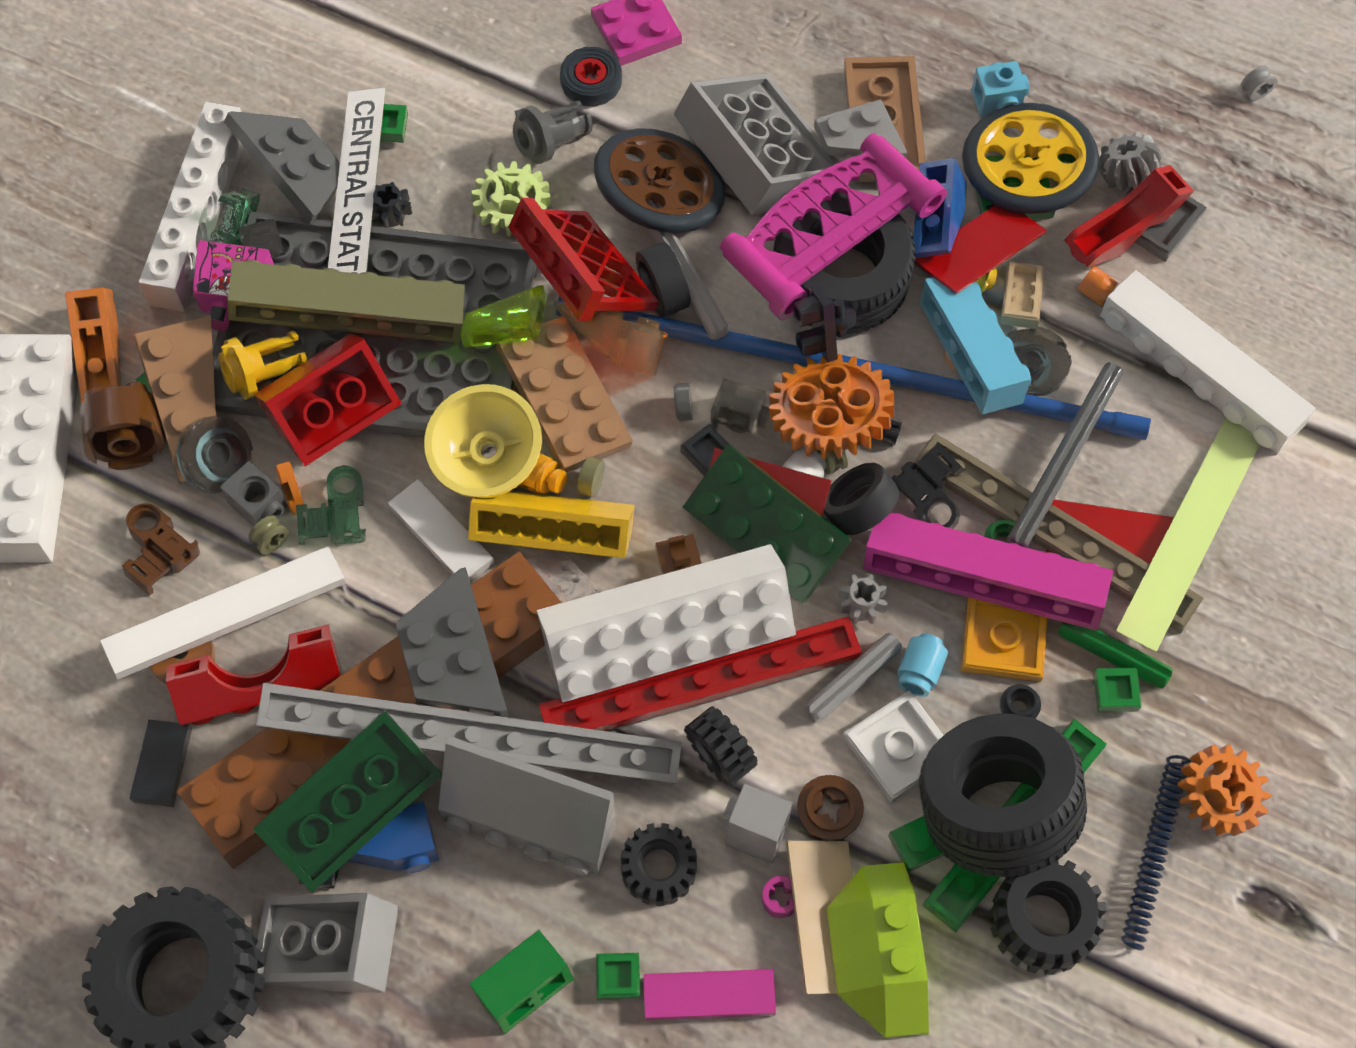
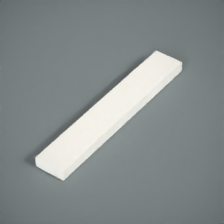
[100,546,345,680]

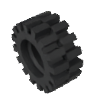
[684,706,758,786]
[621,823,697,906]

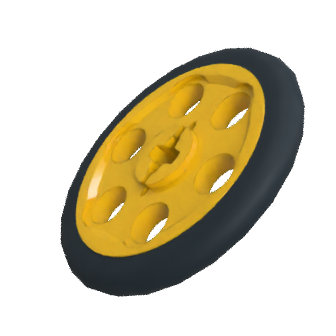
[962,103,1100,214]

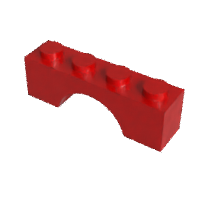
[166,624,342,725]

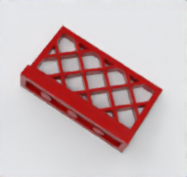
[508,197,659,321]

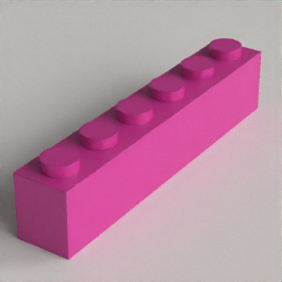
[863,513,1114,631]

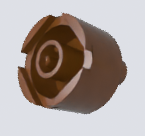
[80,382,164,470]

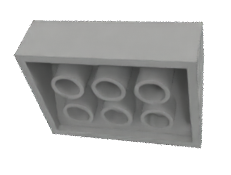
[674,73,839,215]
[438,736,616,876]

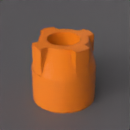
[1077,266,1119,307]

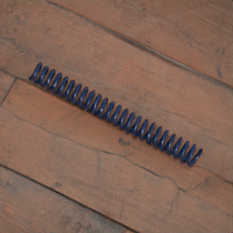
[1121,755,1191,951]

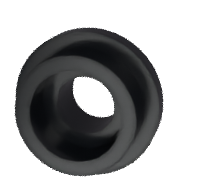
[1000,684,1041,719]

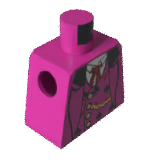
[193,240,274,331]

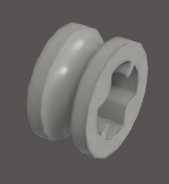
[1240,66,1278,101]

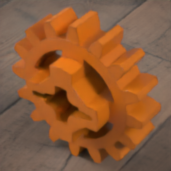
[1178,744,1271,837]

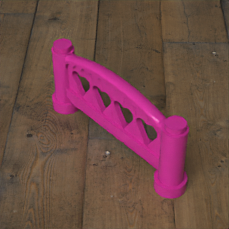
[720,133,947,321]

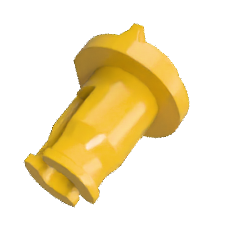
[218,331,307,399]

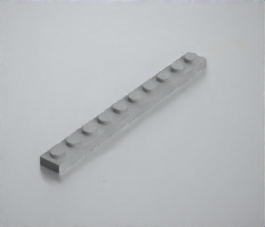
[256,683,682,784]

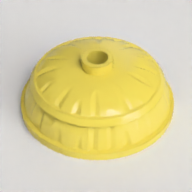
[424,384,542,498]

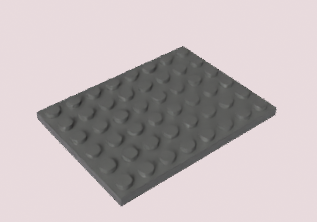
[213,212,537,437]

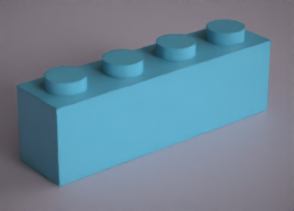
[919,277,1031,415]

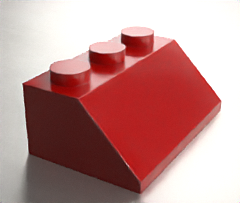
[254,333,402,467]

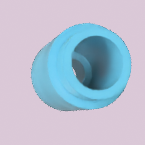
[897,633,948,697]

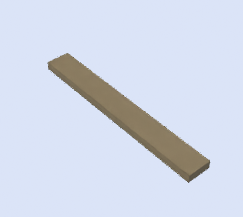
[914,433,1204,633]

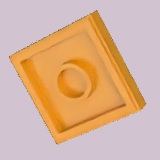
[961,597,1047,682]

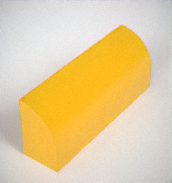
[468,491,635,558]

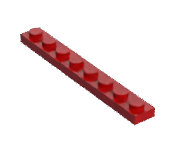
[539,616,862,731]

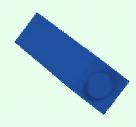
[913,158,967,258]
[347,801,439,873]

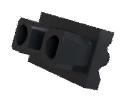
[793,283,857,362]

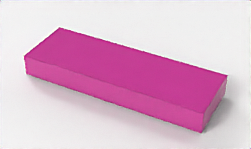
[644,969,776,1021]

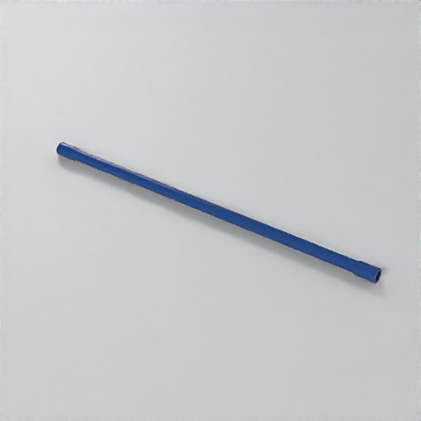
[556,296,1151,440]

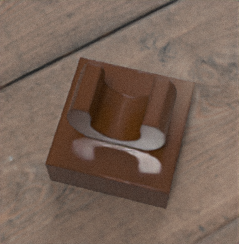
[655,534,702,575]

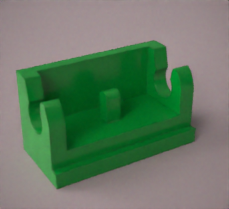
[469,929,574,1034]

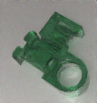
[210,187,261,246]
[296,465,366,545]

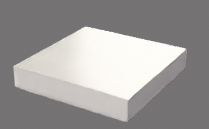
[842,690,943,803]

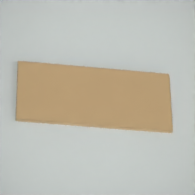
[786,840,853,995]

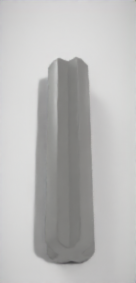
[805,633,902,723]

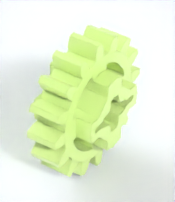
[472,161,551,236]

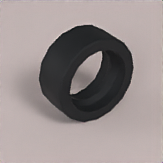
[635,242,691,317]
[823,462,900,535]

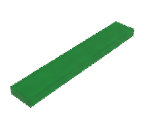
[922,719,1107,933]

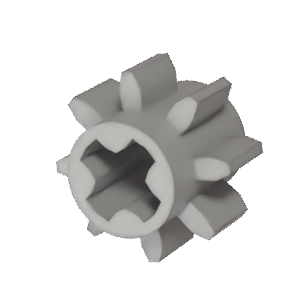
[838,574,888,624]

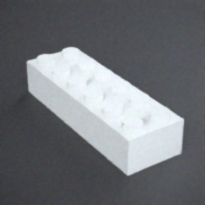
[0,334,78,563]
[537,544,796,703]

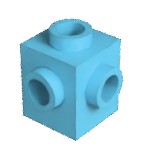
[971,61,1029,118]

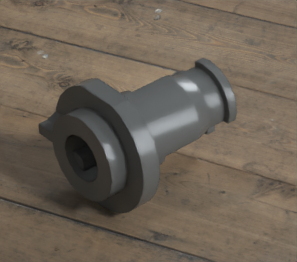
[513,100,593,164]

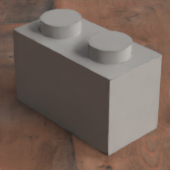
[722,783,793,864]

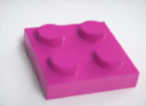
[591,0,682,66]

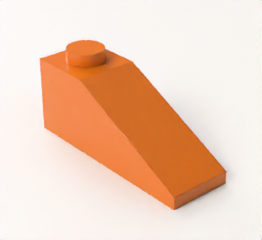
[65,287,121,405]

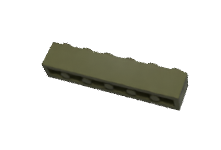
[227,260,465,343]

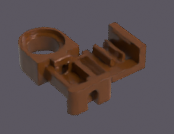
[122,503,200,596]

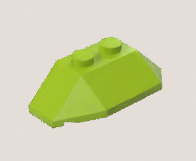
[826,862,929,1039]

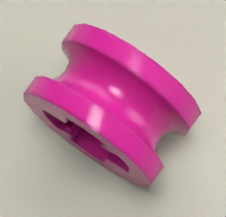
[762,876,795,918]

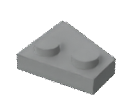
[814,99,907,158]

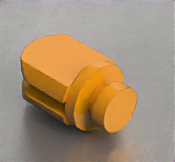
[518,453,567,494]

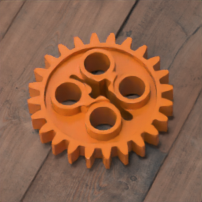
[769,354,894,459]

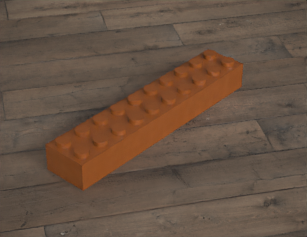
[177,551,562,869]

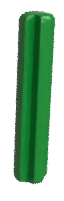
[1058,622,1173,689]

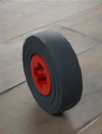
[560,47,622,106]

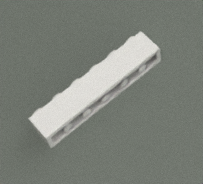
[1100,270,1316,455]

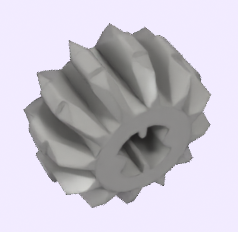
[1099,132,1162,191]

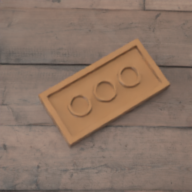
[844,56,926,182]
[496,316,633,473]

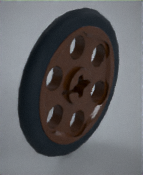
[594,128,725,233]

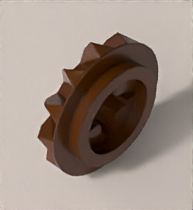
[797,775,864,841]

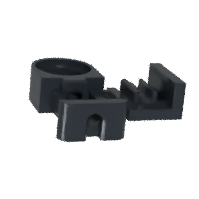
[891,443,965,529]

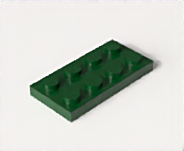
[682,445,852,603]
[253,709,442,893]

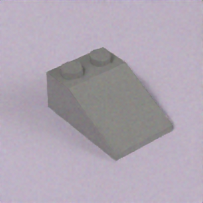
[256,893,398,993]

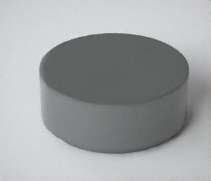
[674,382,693,421]

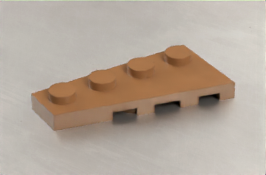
[134,315,216,484]

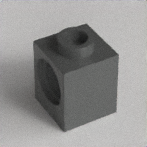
[220,461,288,527]

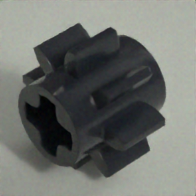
[371,182,413,228]

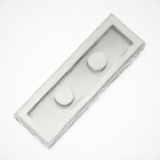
[388,479,494,583]

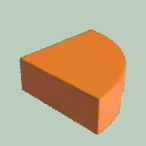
[275,461,306,515]

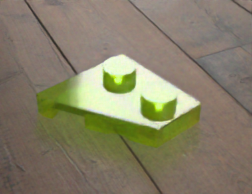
[460,285,547,347]

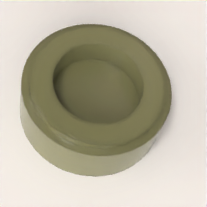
[577,457,605,497]

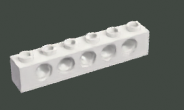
[139,102,244,312]

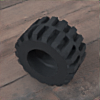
[989,859,1106,975]

